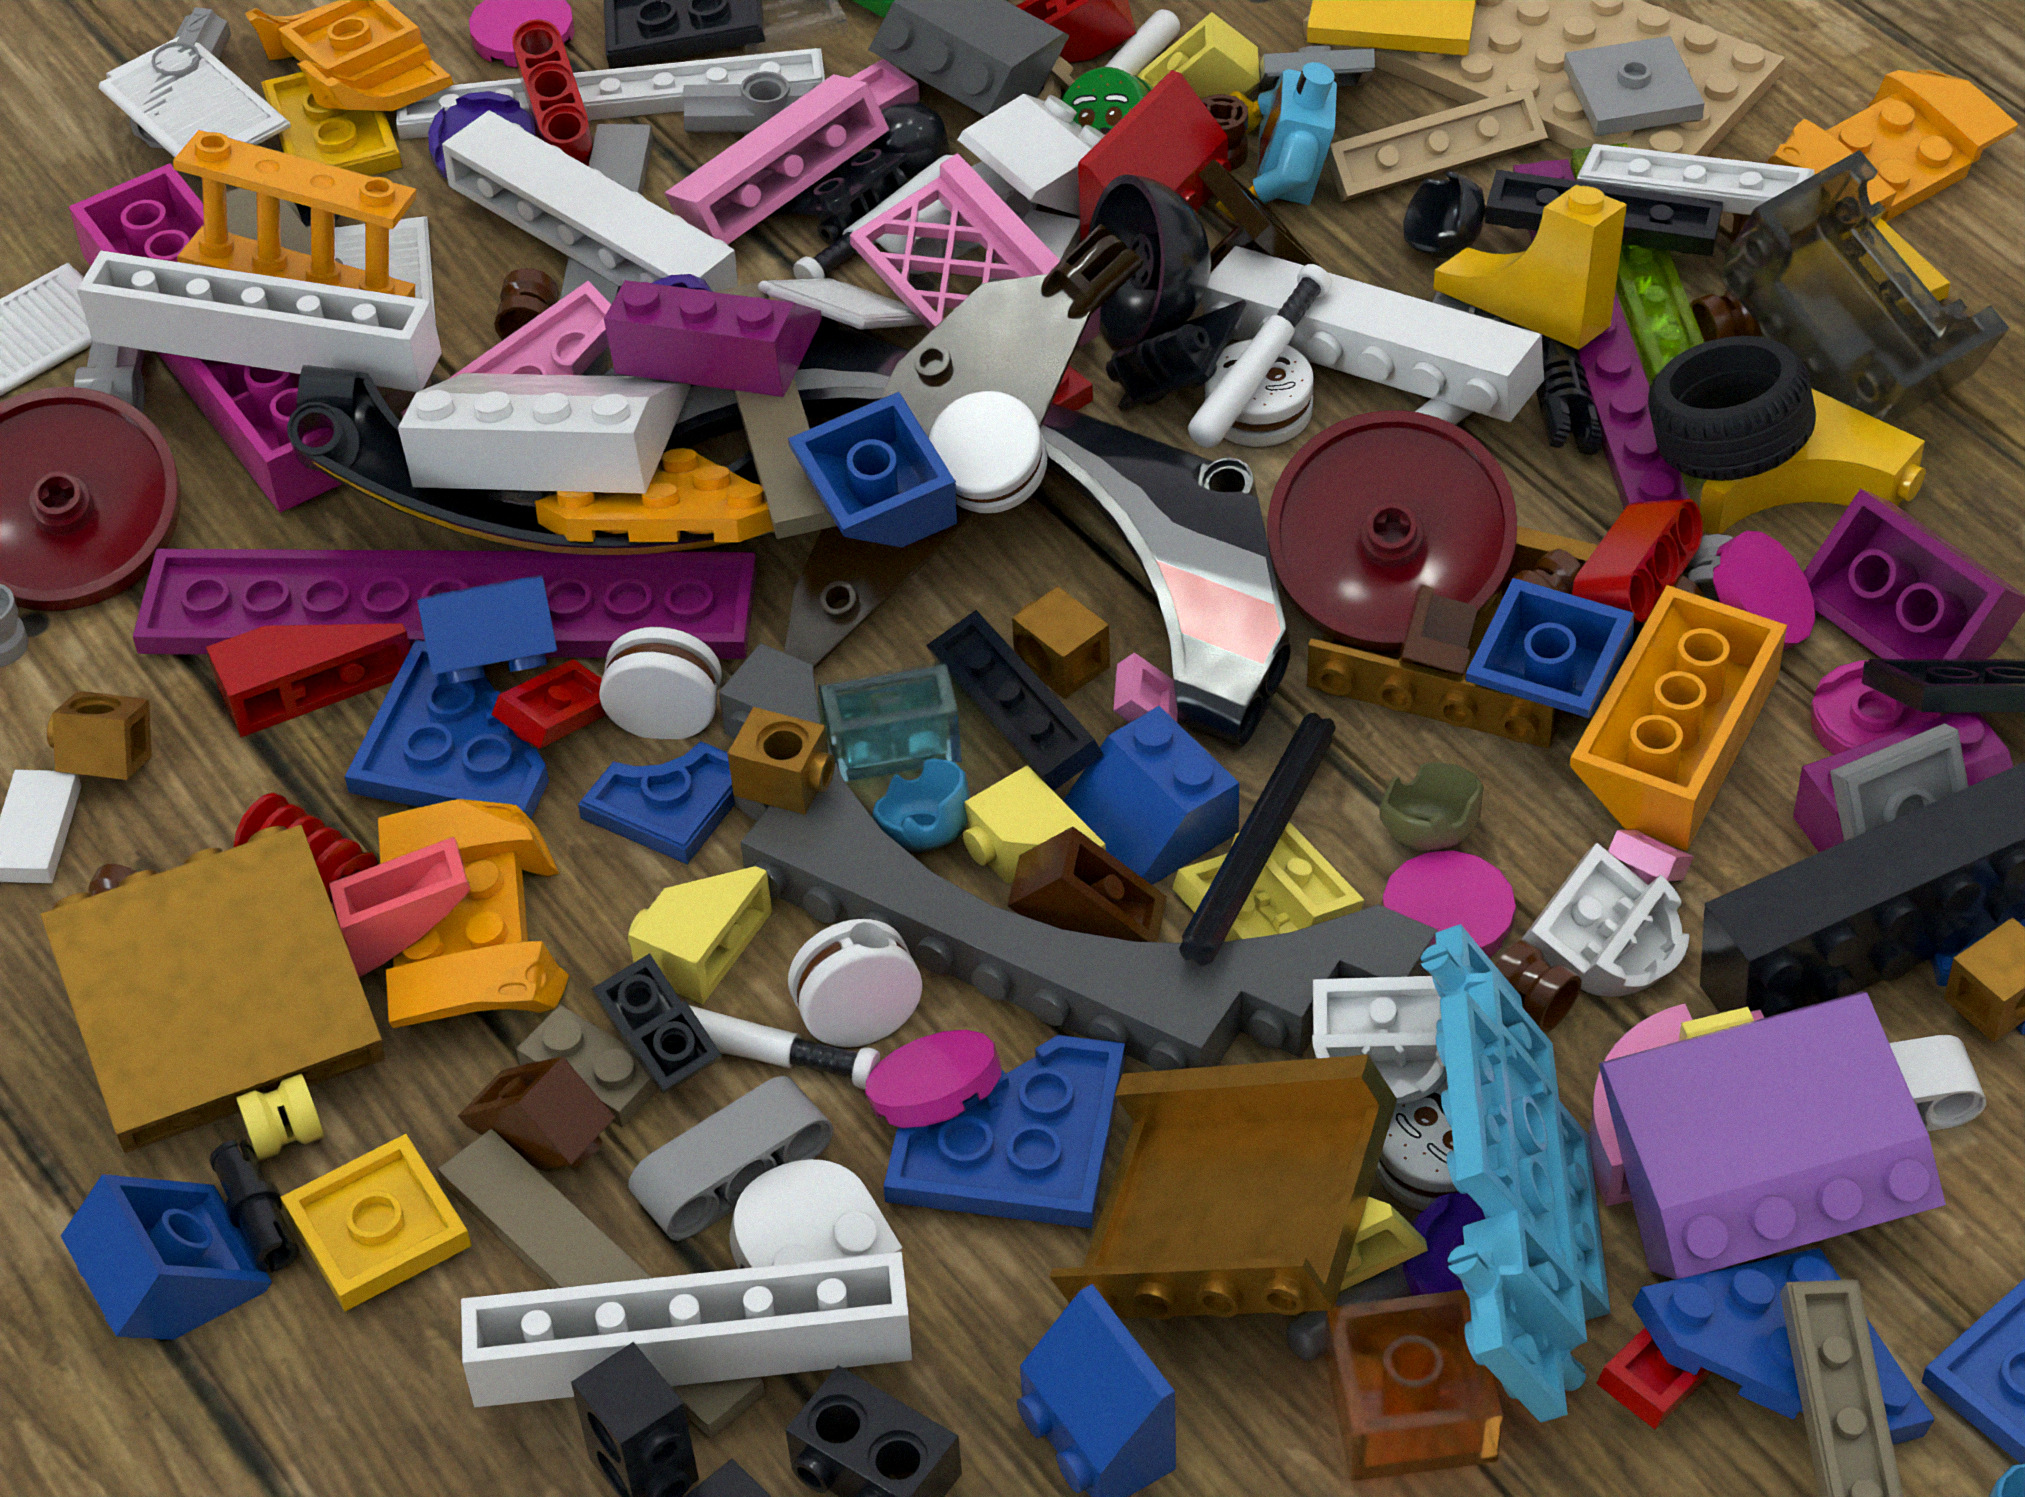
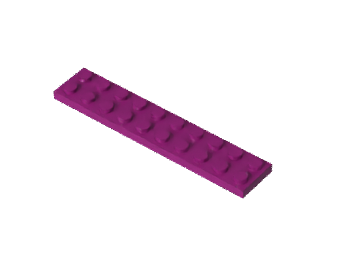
[132,549,757,659]

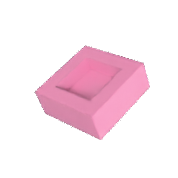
[850,59,920,110]
[1113,653,1178,723]
[1608,829,1694,885]

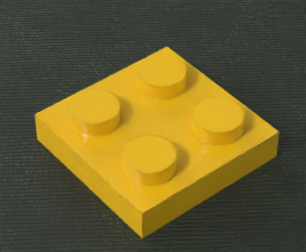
[280,1134,472,1312]

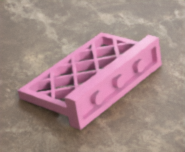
[850,153,1101,347]

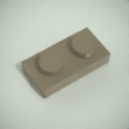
[516,1005,659,1128]

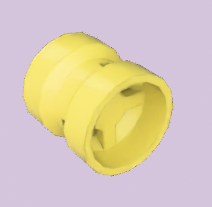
[236,1073,324,1161]

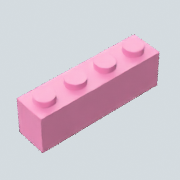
[664,74,890,245]

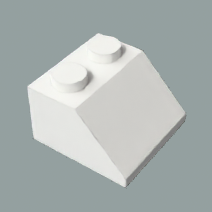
[957,94,1105,216]

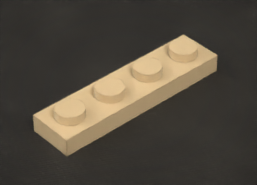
[1326,86,1548,202]

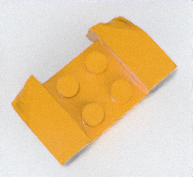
[245,0,454,111]
[1766,70,2019,222]
[378,799,569,1028]

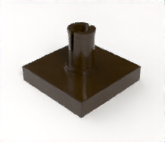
[1198,159,1322,272]

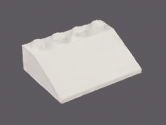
[398,373,691,493]

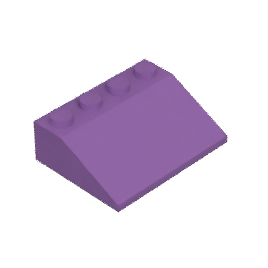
[1598,992,1946,1280]

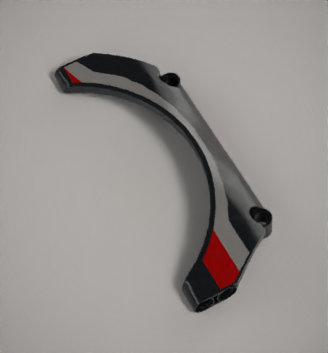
[603,316,1291,747]

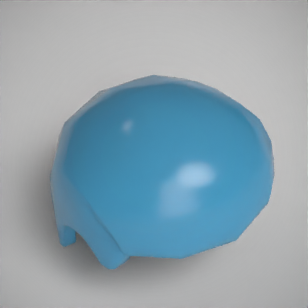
[872,758,970,853]

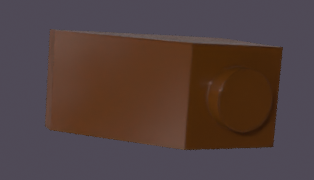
[1008,826,1167,942]
[458,1056,615,1170]

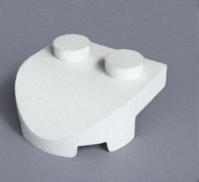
[1521,843,1689,997]
[1312,976,1447,1104]
[730,1159,902,1269]

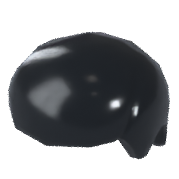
[866,102,950,179]
[1403,171,1486,259]

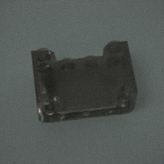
[1722,150,2009,424]

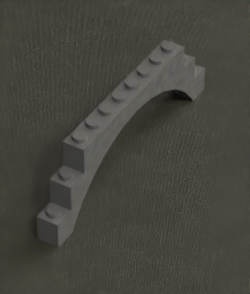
[719,643,1438,1071]

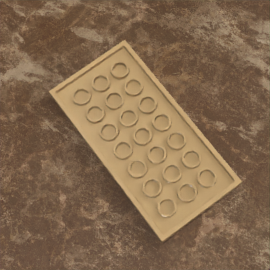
[1303,0,1785,157]

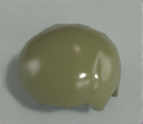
[1380,762,1484,852]

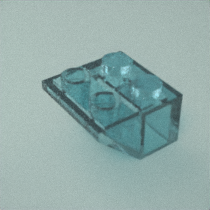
[816,662,962,782]

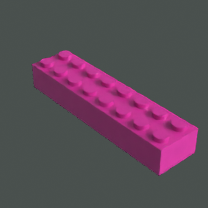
[68,163,342,513]

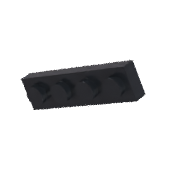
[1485,169,1723,257]
[926,610,1103,791]

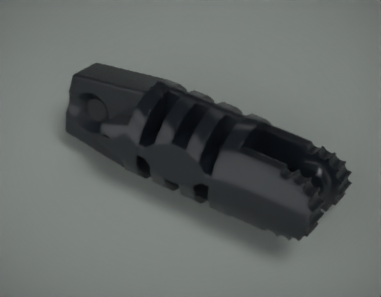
[1536,336,1603,455]

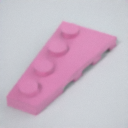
[400,280,611,417]

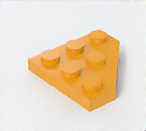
[535,448,774,542]

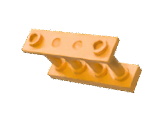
[173,130,416,298]

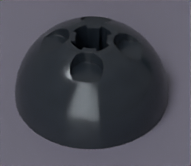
[1088,174,1211,348]

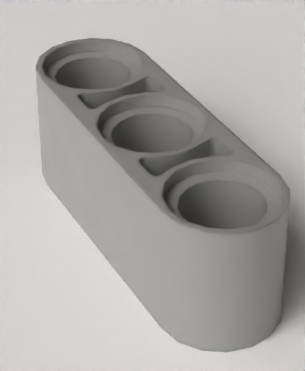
[628,1076,834,1241]

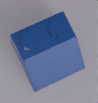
[788,392,957,548]
[417,574,557,683]
[1466,578,1634,718]
[1063,706,1239,885]
[61,1174,272,1340]
[1016,1284,1176,1497]

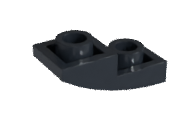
[592,953,722,1094]

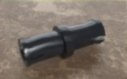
[209,1139,299,1272]

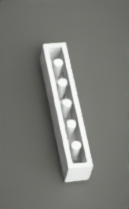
[442,110,738,291]
[1202,246,1544,422]
[77,251,442,392]
[461,1252,912,1408]

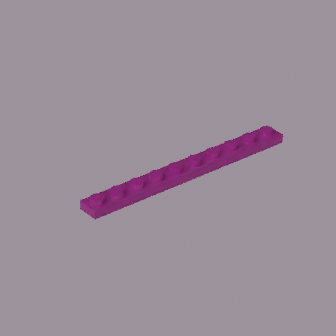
[1513,159,1703,572]

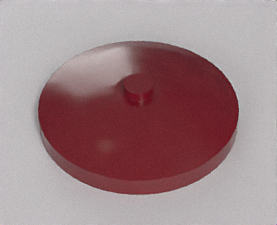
[0,387,181,611]
[1267,410,1517,651]

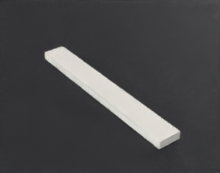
[397,48,825,140]

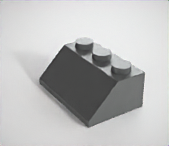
[868,0,1069,116]

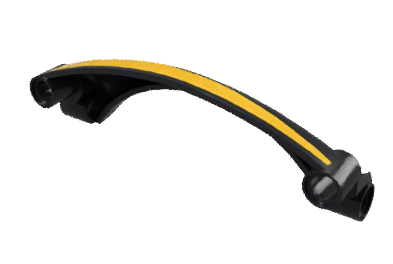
[287,365,818,555]

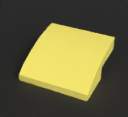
[1172,822,1364,942]

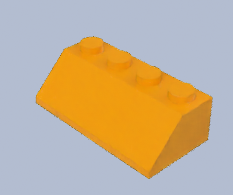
[1569,585,1787,852]

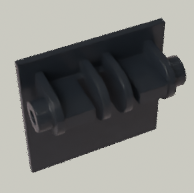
[773,149,908,244]
[1106,299,1247,410]

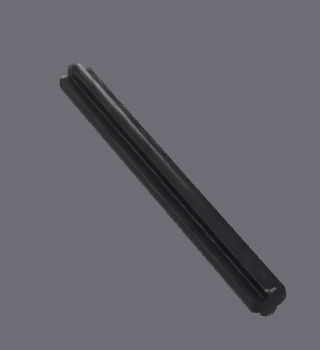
[1179,712,1336,966]

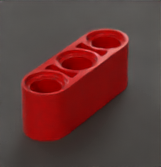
[512,19,593,166]
[1572,499,1703,623]

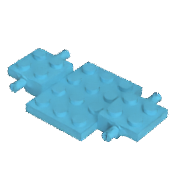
[1421,924,1611,1423]

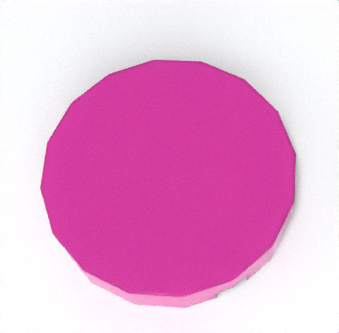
[469,0,575,68]
[1713,530,1815,651]
[1810,660,1941,755]
[1382,850,1516,958]
[865,1030,1001,1128]

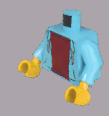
[1216,62,1337,221]

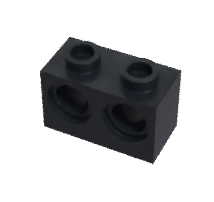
[571,1342,699,1497]
[785,1365,962,1497]

